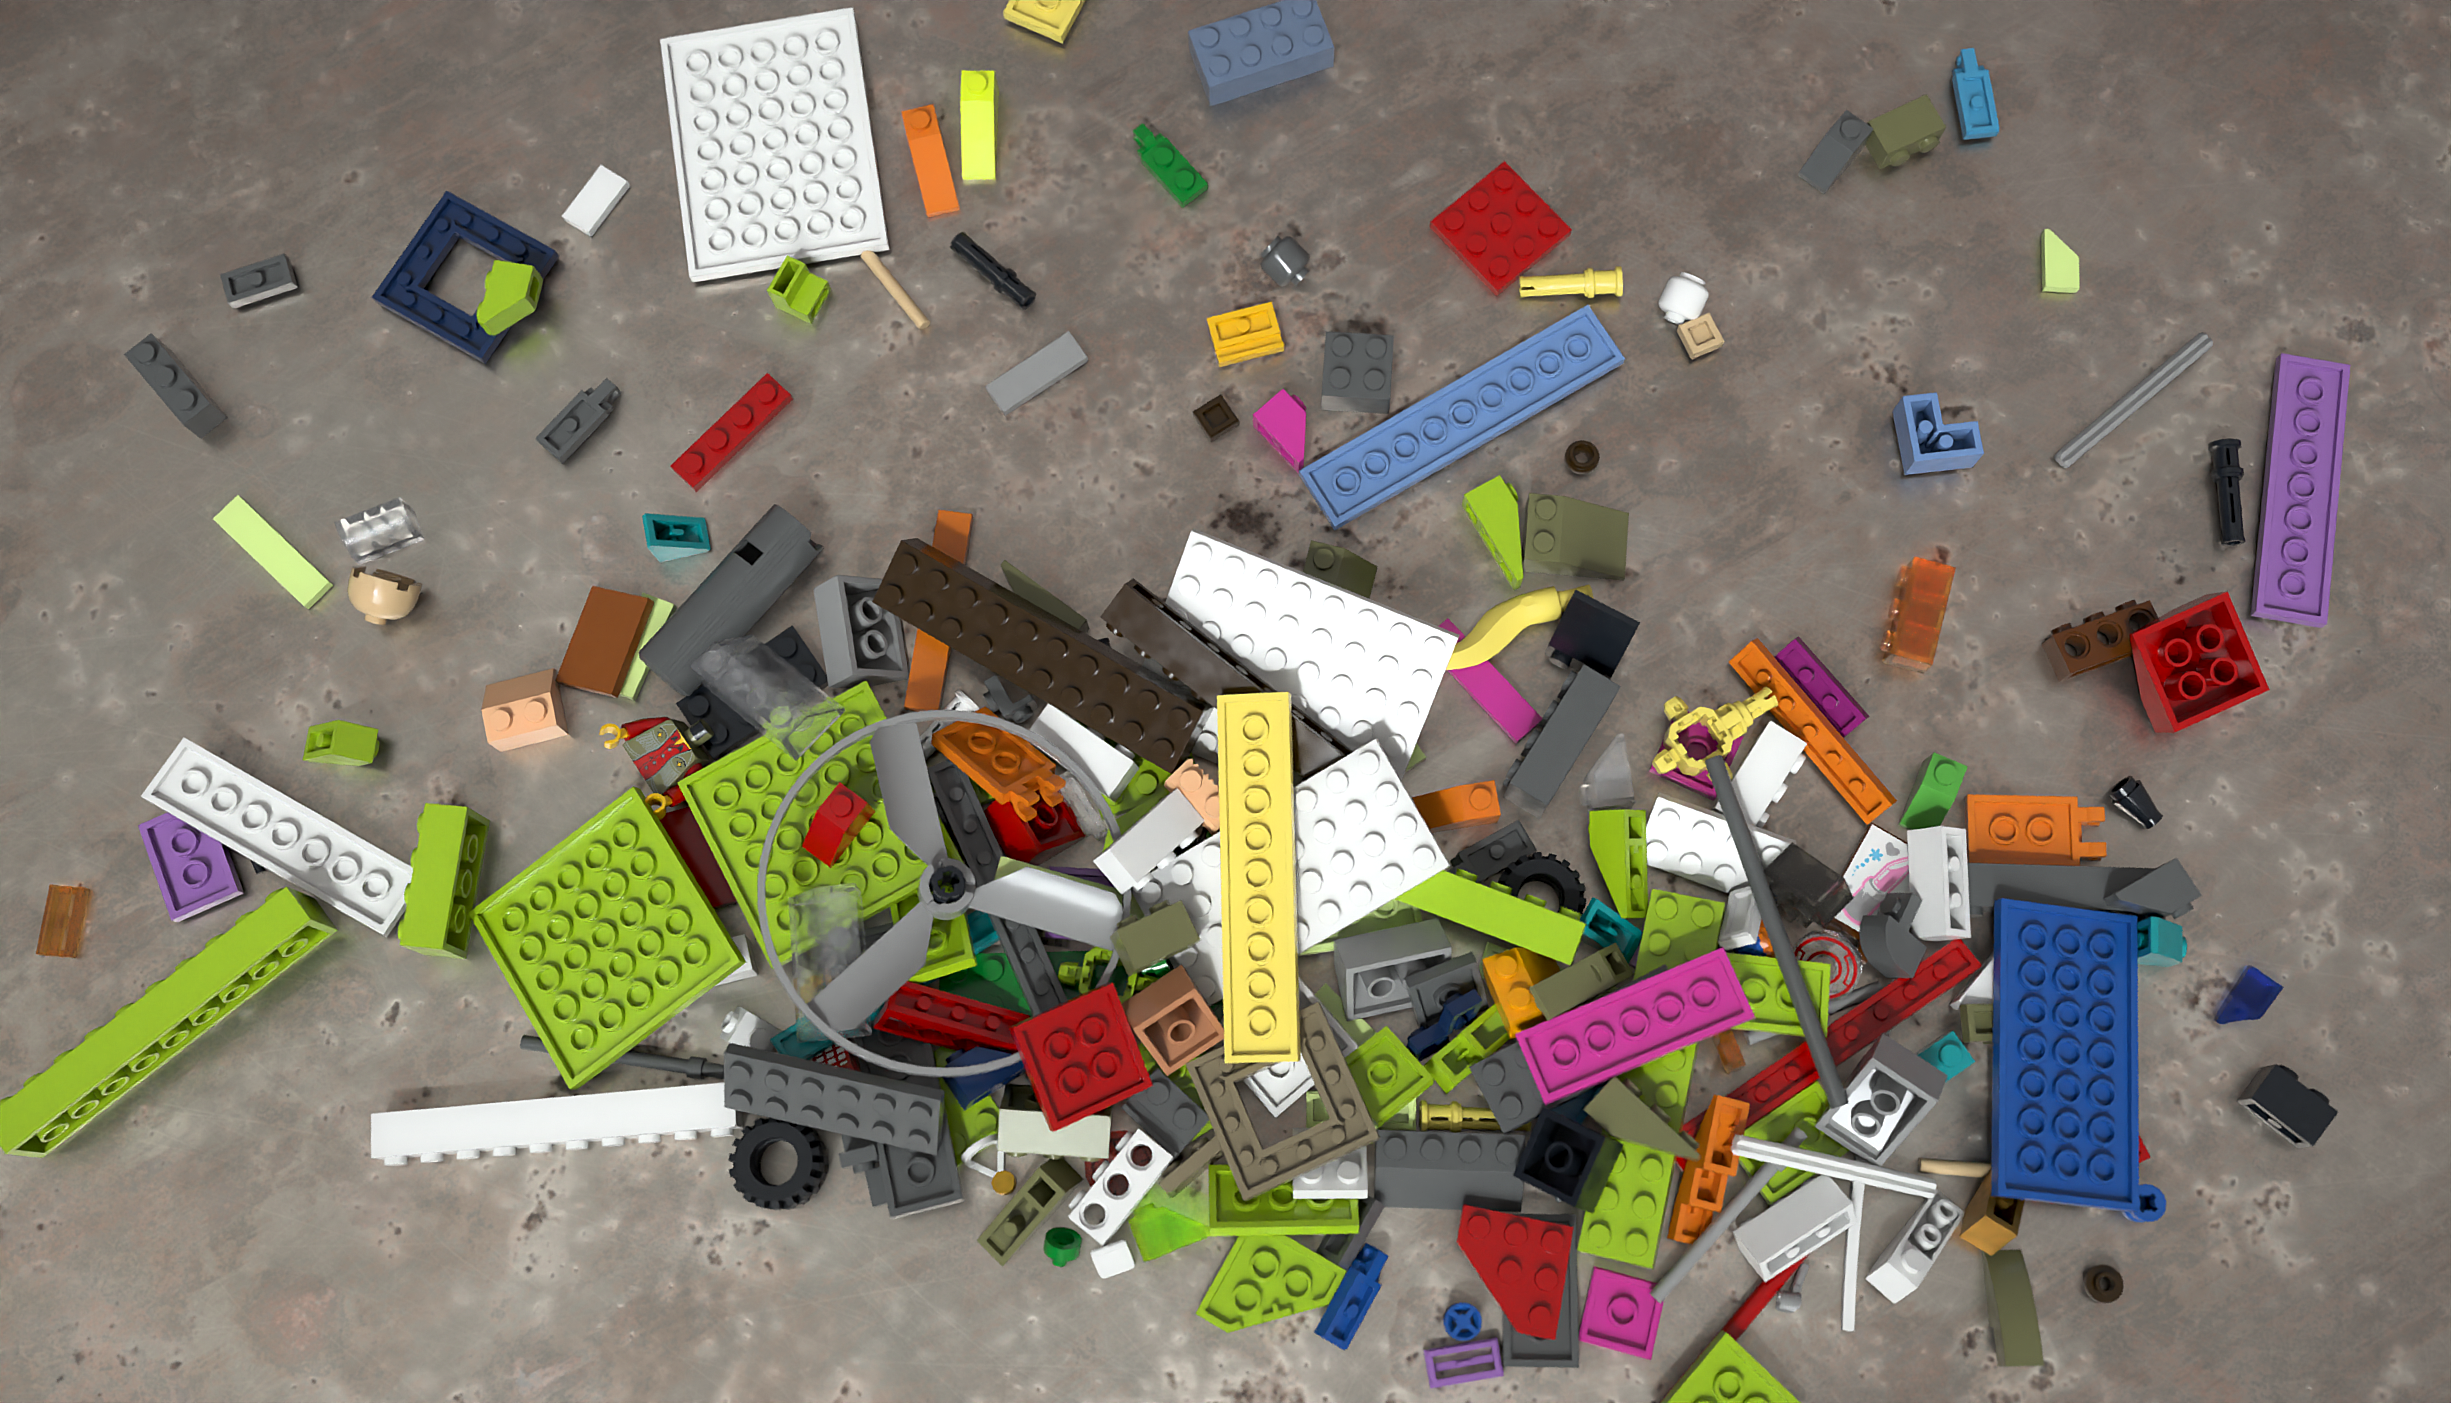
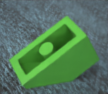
[1898,752,1968,830]

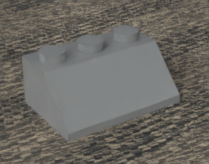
[813,575,909,689]
[1334,918,1452,1021]

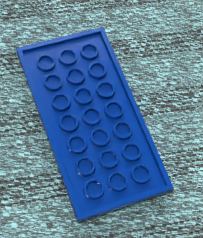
[1991,898,2139,1212]

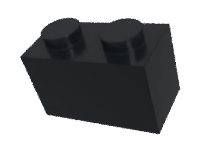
[2237,1064,2338,1149]

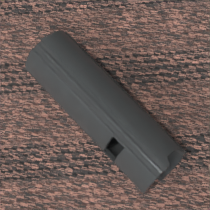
[638,504,824,696]

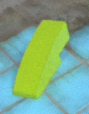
[1424,1004,1510,1094]

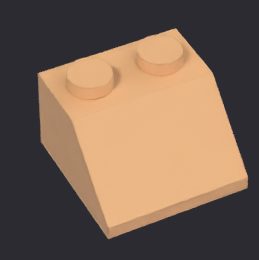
[481,668,569,752]

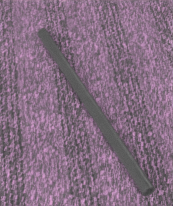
[1705,755,1849,1109]

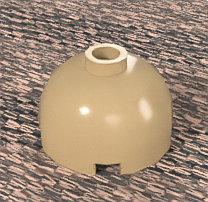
[347,566,423,625]

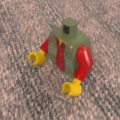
[599,717,714,820]

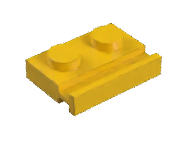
[1207,301,1284,367]

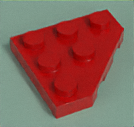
[1456,1205,1574,1340]

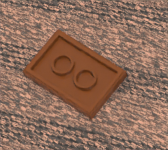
[555,586,655,698]

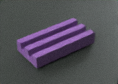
[1423,1338,1504,1389]

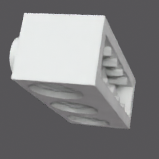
[1068,1128,1174,1246]

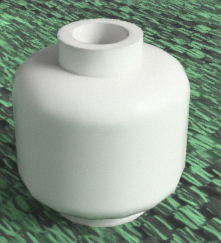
[1658,272,1709,325]

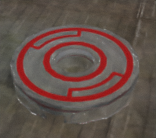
[1792,929,1863,1002]

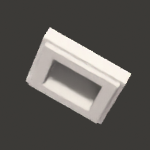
[1090,1239,1135,1278]

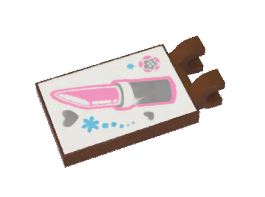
[1815,822,1910,968]

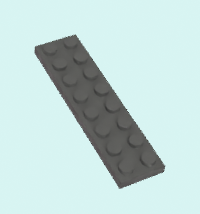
[835,922,965,1220]

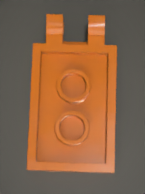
[931,706,1066,822]
[1964,794,2107,866]

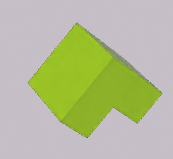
[767,255,831,324]

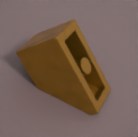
[1960,1167,2025,1256]

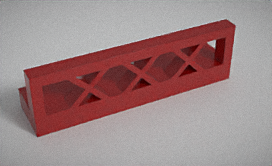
[873,981,1030,1054]

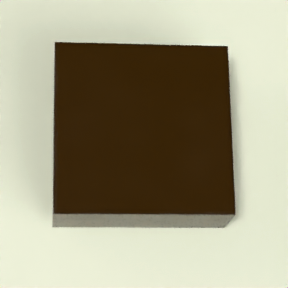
[1192,395,1239,442]

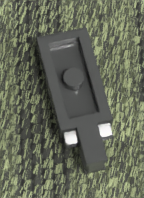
[535,378,622,464]
[1446,820,1537,884]

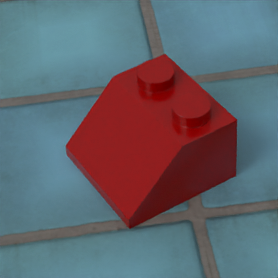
[984,790,1088,866]

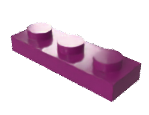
[1774,637,1869,738]

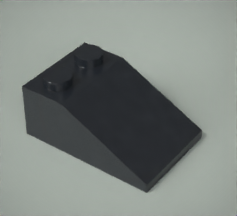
[1545,590,1640,679]

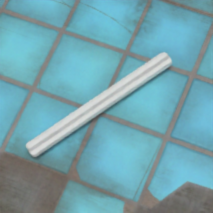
[1731,1135,1937,1198]

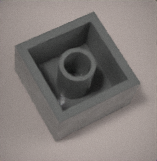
[1321,331,1394,414]

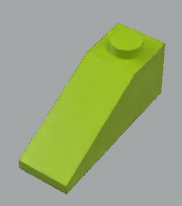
[1462,475,1523,591]
[1588,809,1648,918]

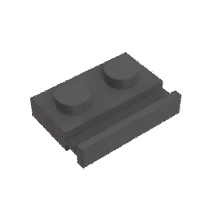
[1121,1068,1210,1159]

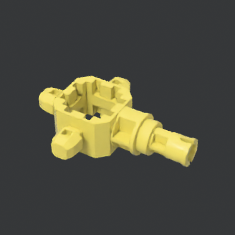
[1652,687,1778,782]

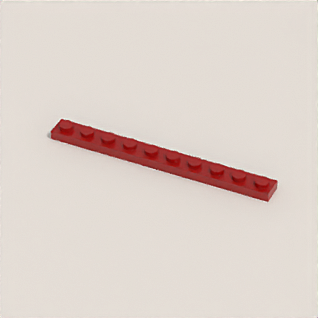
[1676,939,1982,1172]

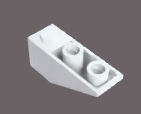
[1865,1188,1965,1304]

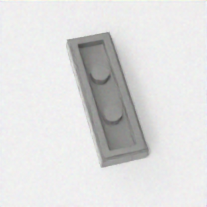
[985,331,1088,416]

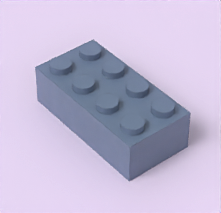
[1188,0,1334,106]

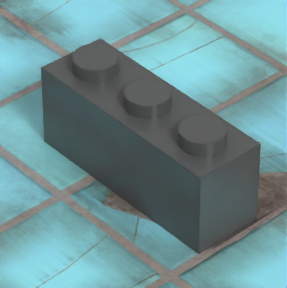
[124,333,227,439]

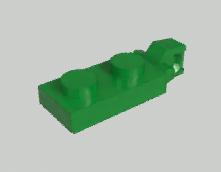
[1132,123,1208,208]

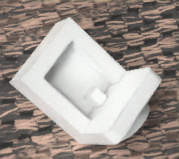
[720,1006,782,1052]

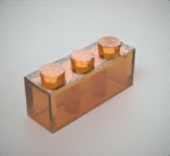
[1880,556,1956,674]

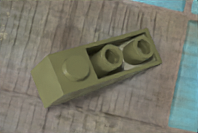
[1529,943,1634,1021]
[1584,1076,1701,1162]

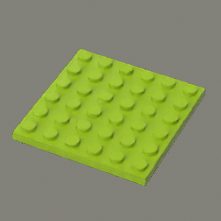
[677,681,965,970]
[468,786,746,1090]

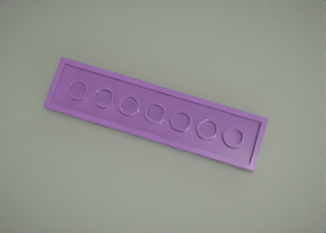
[2251,353,2351,628]

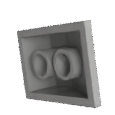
[1815,1033,1947,1167]

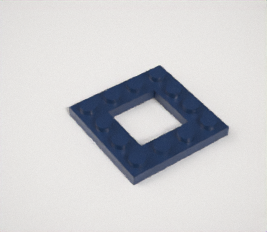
[372,190,559,364]

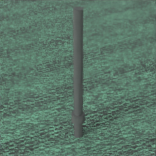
[520,1035,724,1080]

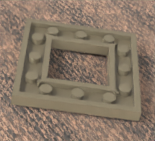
[1186,1002,1381,1201]

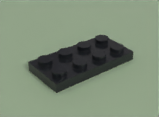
[676,625,828,761]

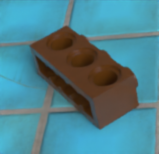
[2042,600,2158,682]

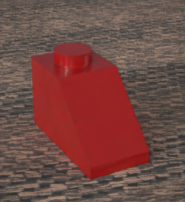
[802,782,876,868]

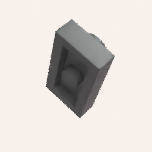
[220,254,297,309]

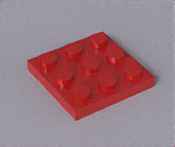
[1430,161,1572,297]
[1009,982,1153,1132]

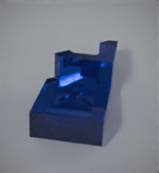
[2213,965,2284,1025]

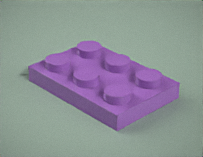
[138,812,244,923]

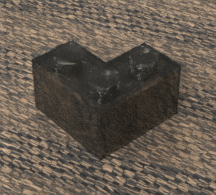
[1764,842,1853,928]

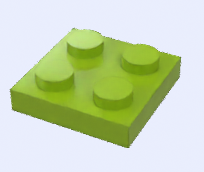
[1345,1025,1434,1128]

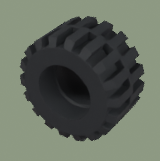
[1497,852,1587,917]
[728,1118,828,1210]

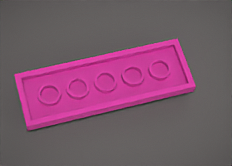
[1515,947,1755,1105]

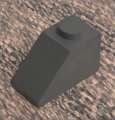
[1798,110,1873,194]
[2103,858,2202,919]

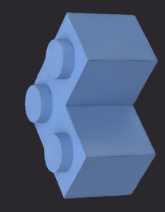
[1893,392,1984,475]

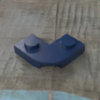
[1406,989,1483,1062]

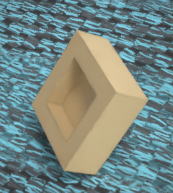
[1677,313,1724,360]

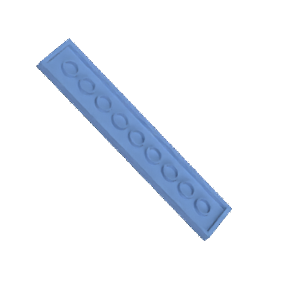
[1299,305,1625,531]

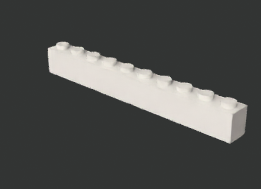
[371,1083,744,1166]

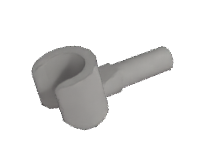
[1776,1263,1809,1313]

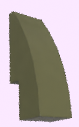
[1982,1250,2044,1367]

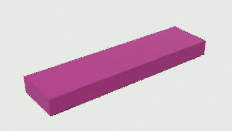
[1438,618,1543,744]

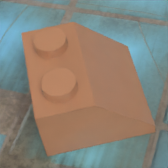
[1121,964,1224,1076]

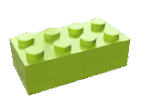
[398,803,490,959]

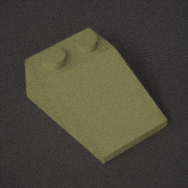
[1522,493,1629,580]

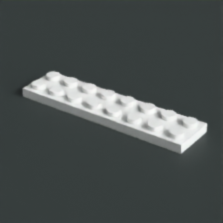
[141,737,413,937]

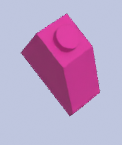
[1253,389,1306,474]

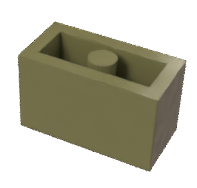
[1865,94,1946,169]
[1110,900,1201,977]

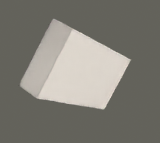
[562,165,630,237]
[1717,886,1762,951]

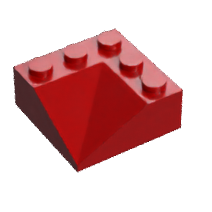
[2129,591,2270,733]

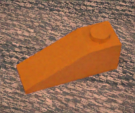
[901,104,960,218]
[1412,780,1501,833]

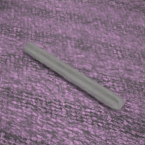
[2054,332,2213,468]

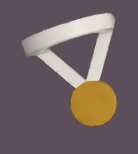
[961,1134,1016,1195]

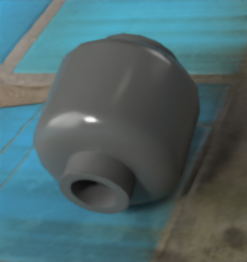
[1260,236,1310,286]

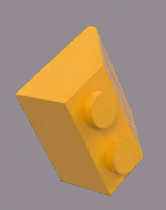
[1482,947,1577,1040]

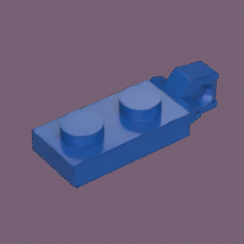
[1314,1243,1389,1351]

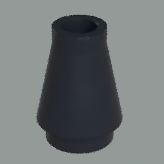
[2108,776,2163,829]

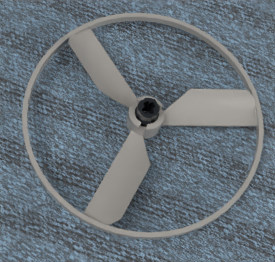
[757,710,1131,1077]

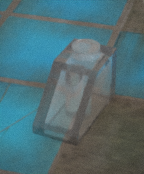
[1579,734,1635,815]

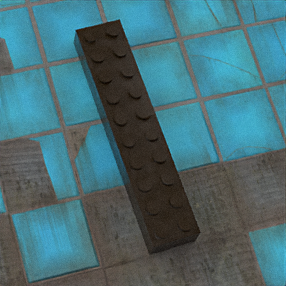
[872,538,1214,774]

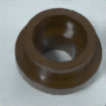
[1565,440,1600,474]
[2084,1265,2124,1303]

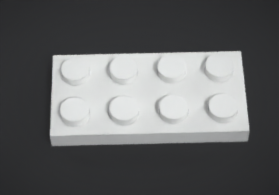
[1646,792,1796,898]

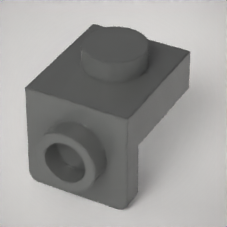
[983,675,1038,724]
[839,1134,879,1174]

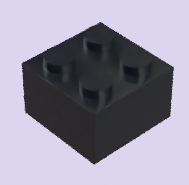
[1513,1107,1624,1213]

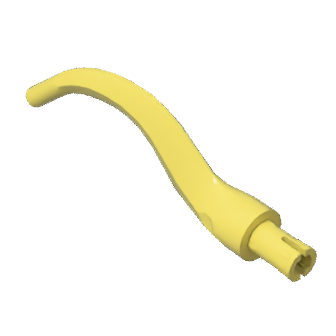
[1446,584,1594,670]

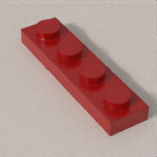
[670,373,793,492]

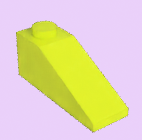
[960,71,999,179]

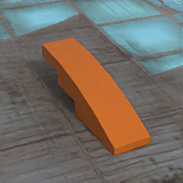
[1667,1095,1750,1245]

